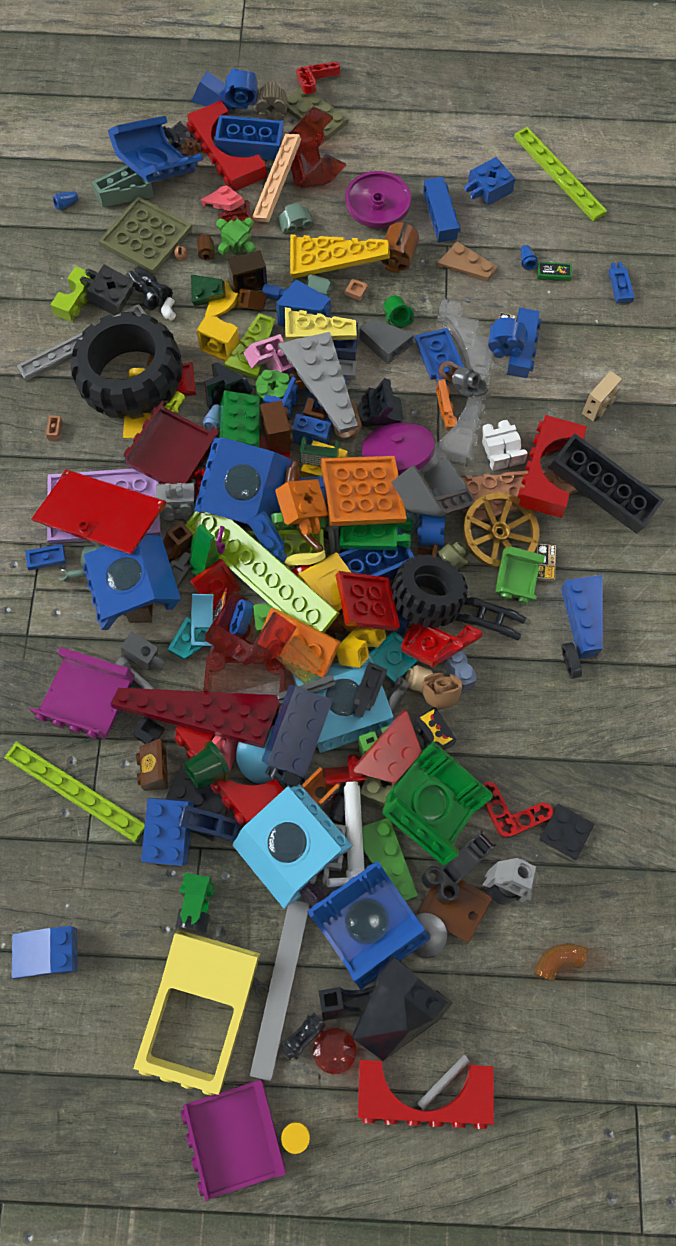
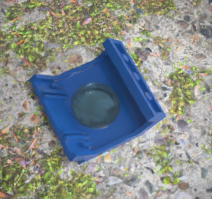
[194,437,294,524]
[83,535,181,630]
[307,861,431,990]

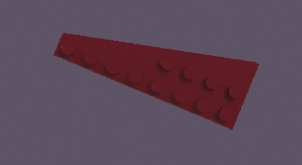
[110,688,280,748]

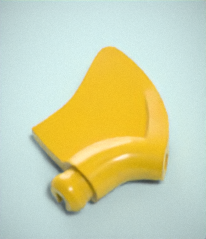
[205,280,239,317]

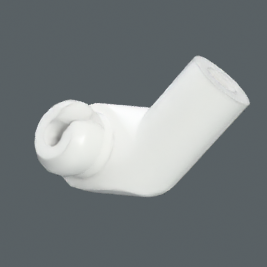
[161,297,176,321]

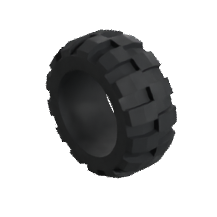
[70,312,183,419]

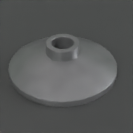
[414,913,447,957]

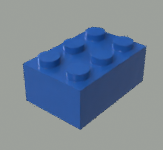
[141,798,194,866]

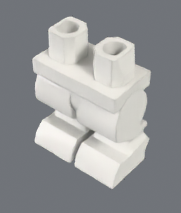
[482,420,528,471]

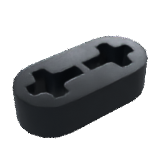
[561,642,582,679]

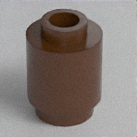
[197,234,215,261]

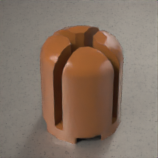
[381,222,419,273]

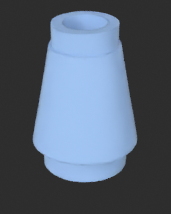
[203,405,220,431]

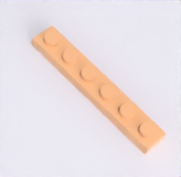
[252,134,301,222]

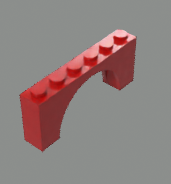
[186,100,267,191]
[517,415,587,518]
[174,726,284,826]
[357,1060,494,1129]

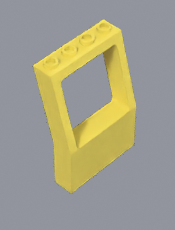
[133,930,260,1095]

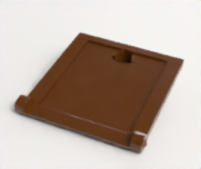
[417,878,492,943]

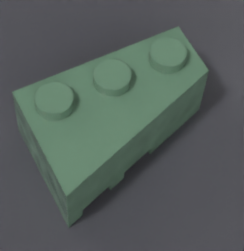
[92,165,154,207]

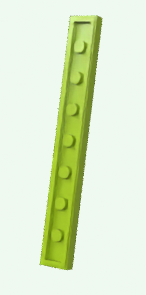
[514,127,607,222]
[4,741,145,843]

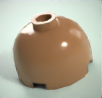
[422,673,462,710]

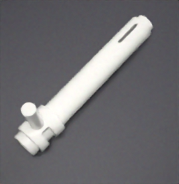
[326,782,365,887]

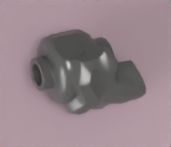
[452,367,488,397]

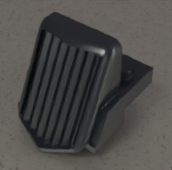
[204,363,253,410]
[357,378,403,427]

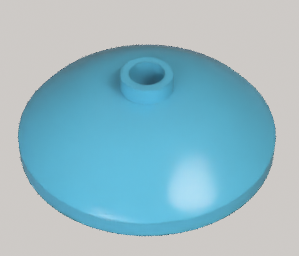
[236,725,284,784]

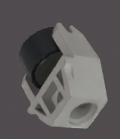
[483,858,536,905]

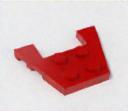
[401,623,483,667]

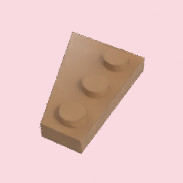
[437,242,498,282]

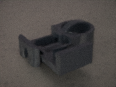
[265,766,305,787]

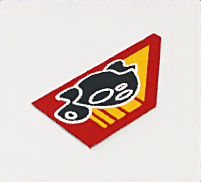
[213,588,227,625]

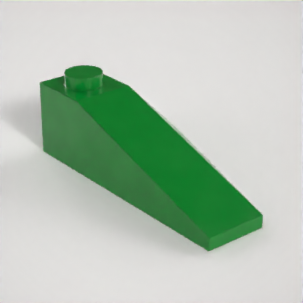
[190,524,219,577]

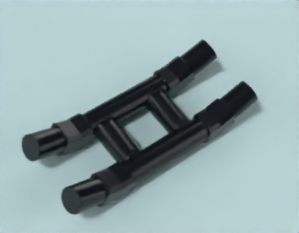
[455,597,526,641]

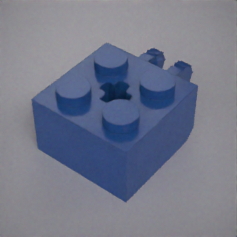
[464,157,516,205]

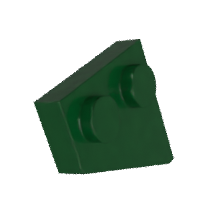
[191,275,225,306]

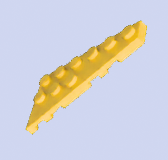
[290,234,390,279]

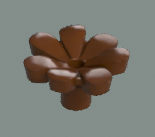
[180,138,202,157]

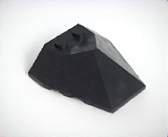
[352,956,453,1061]

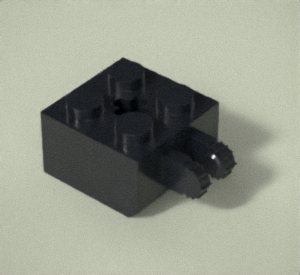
[80,264,135,316]

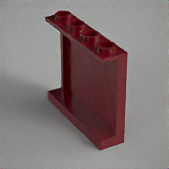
[124,401,219,484]

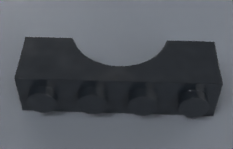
[318,984,377,1021]

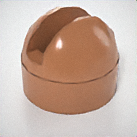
[174,246,188,261]

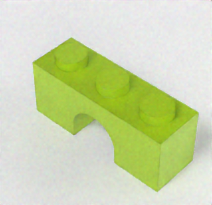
[50,266,93,322]

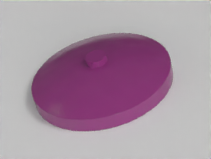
[345,171,411,228]
[362,422,435,476]

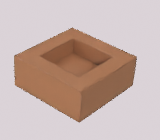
[345,278,368,301]

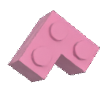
[244,334,294,374]

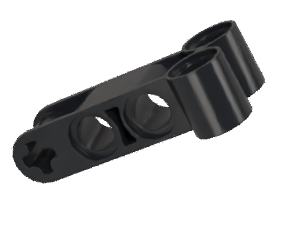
[422,830,496,905]

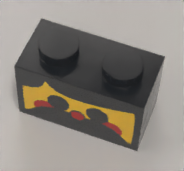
[413,707,457,750]

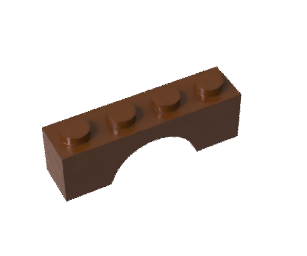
[121,521,193,583]

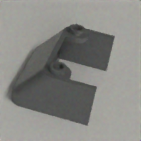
[391,457,475,517]

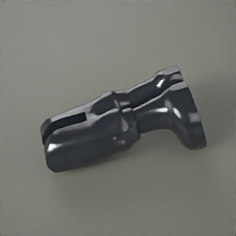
[126,266,173,311]

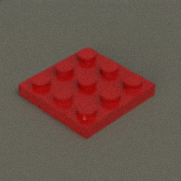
[335,571,400,631]

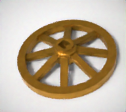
[462,492,539,569]

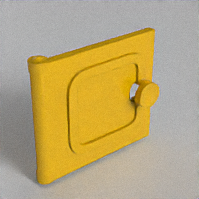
[298,552,352,611]

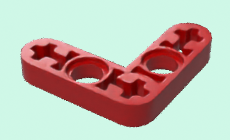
[296,62,341,94]
[483,781,553,839]

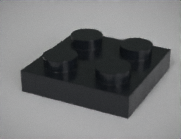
[539,803,595,861]

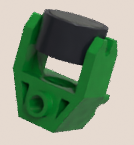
[175,873,215,934]

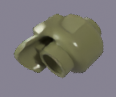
[438,540,472,569]

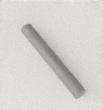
[417,1055,470,1110]

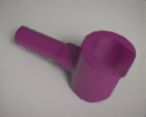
[215,526,226,554]

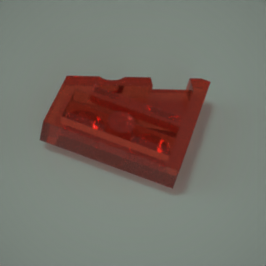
[218,200,252,222]

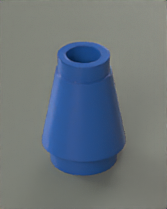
[52,191,79,210]
[520,245,538,270]

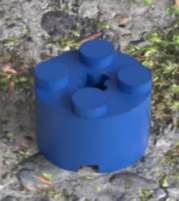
[225,68,258,109]
[488,317,526,358]
[418,514,446,547]

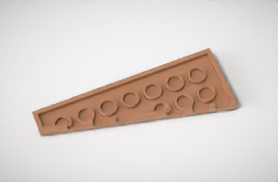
[462,469,579,526]

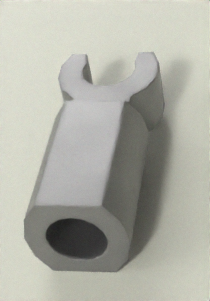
[386,677,410,712]

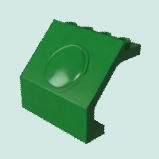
[382,742,493,866]

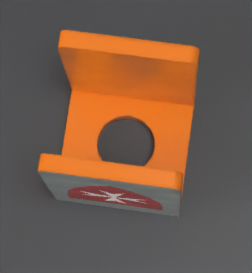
[301,767,340,810]

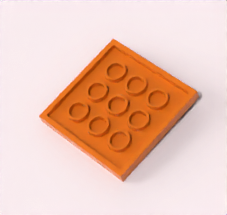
[320,456,407,526]

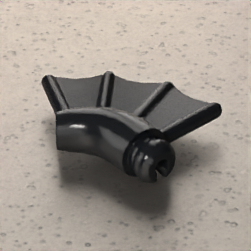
[163,121,195,148]

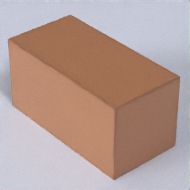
[46,415,63,441]

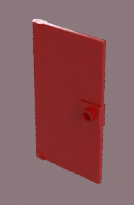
[31,469,166,555]

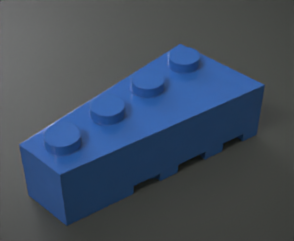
[561,575,603,659]

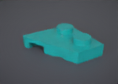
[167,617,219,660]

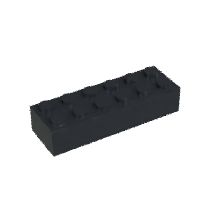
[548,433,664,534]

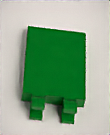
[339,517,412,550]

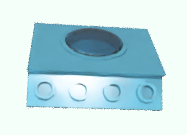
[292,655,393,753]
[233,784,353,908]

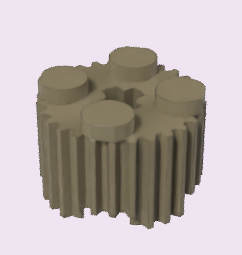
[255,82,287,121]

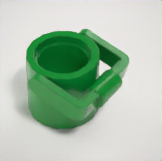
[383,295,414,329]

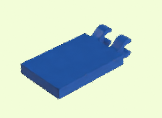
[414,328,464,383]

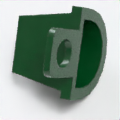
[184,741,230,790]

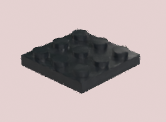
[165,761,228,841]

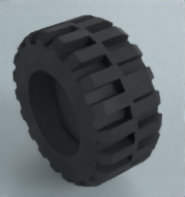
[391,555,468,628]

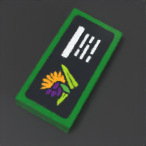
[537,262,572,281]

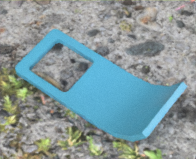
[191,594,214,646]

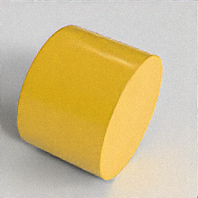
[281,1122,310,1154]

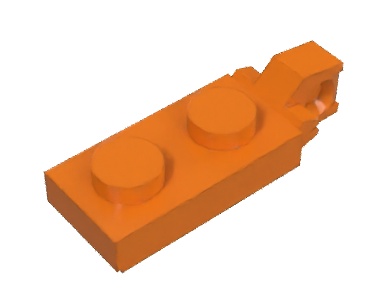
[436,379,457,430]

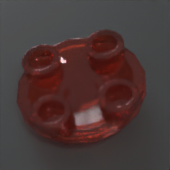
[313,1028,357,1075]

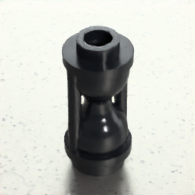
[281,1013,326,1060]

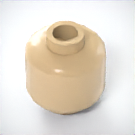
[405,665,433,693]

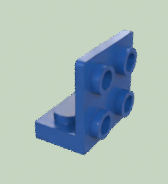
[263,377,299,420]

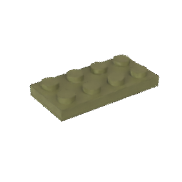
[287,87,348,141]

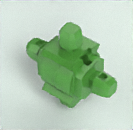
[216,218,256,255]

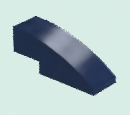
[179,805,240,841]

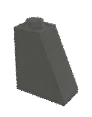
[359,319,414,364]

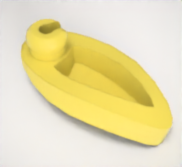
[284,550,326,570]

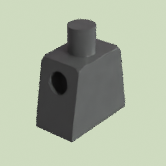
[121,631,166,670]

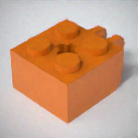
[275,479,328,535]

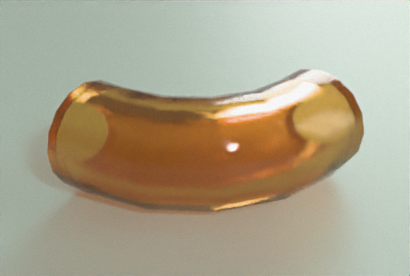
[533,943,588,981]

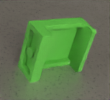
[495,546,545,604]

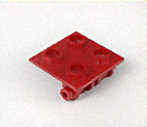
[324,753,367,785]

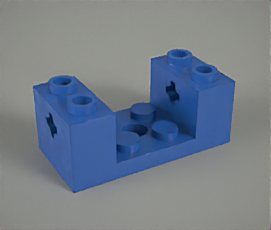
[292,377,347,446]

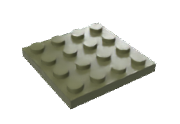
[99,196,192,275]

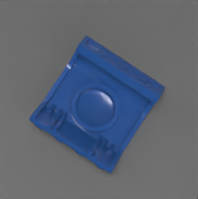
[107,116,203,183]

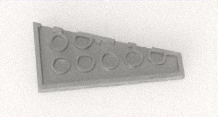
[278,332,358,433]

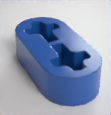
[229,599,253,636]

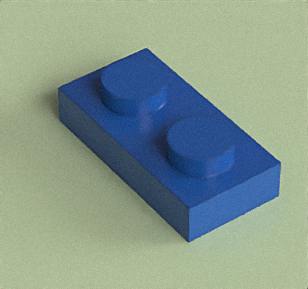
[25,544,66,571]

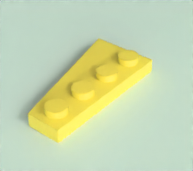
[285,307,357,341]

